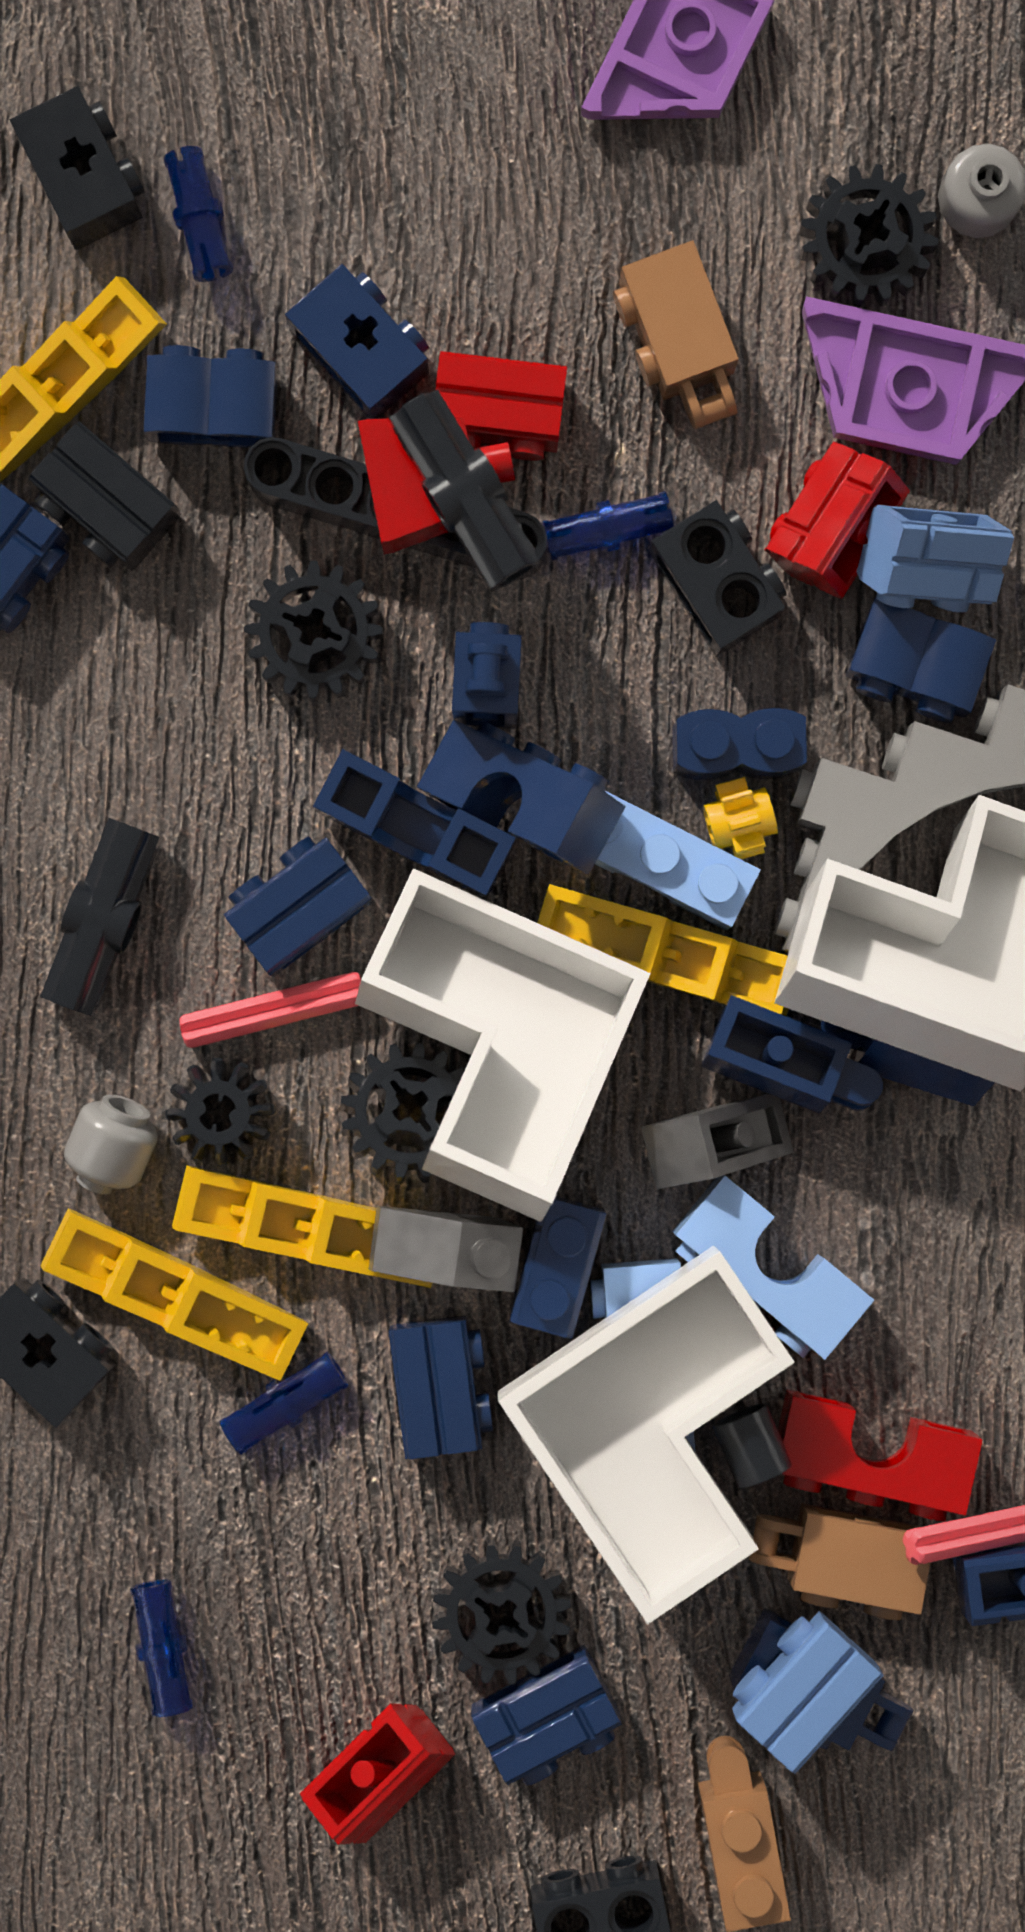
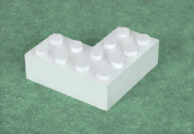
[774,795,1025,1091]
[355,868,650,1222]
[498,1245,795,1624]

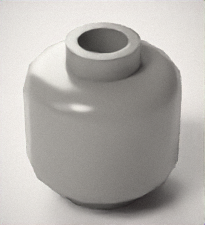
[938,144,1025,238]
[64,1095,158,1195]

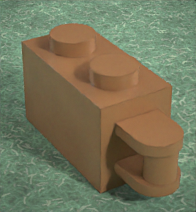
[613,240,739,430]
[749,1503,931,1620]
[698,1736,791,1932]

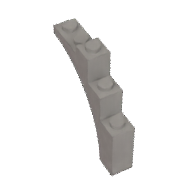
[774,684,1025,954]

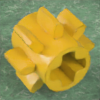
[703,777,778,860]

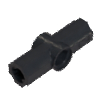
[389,389,540,592]
[40,818,162,1016]

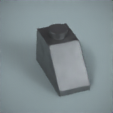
[641,1093,794,1189]
[368,1206,523,1292]

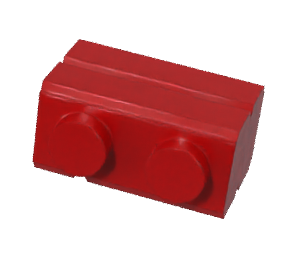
[436,351,567,461]
[765,441,910,599]
[300,1703,455,1845]

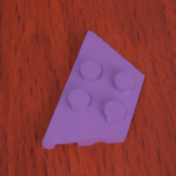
[581,0,775,120]
[802,296,1025,465]

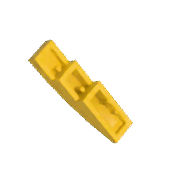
[0,276,167,482]
[537,884,789,1017]
[172,1165,432,1288]
[40,1208,308,1381]

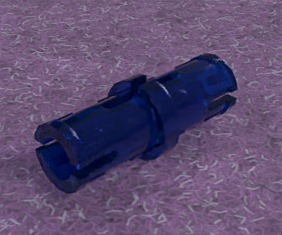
[163,146,234,282]
[542,491,674,561]
[219,1351,349,1455]
[130,1579,193,1717]

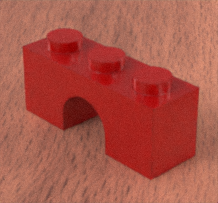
[778,1389,983,1521]

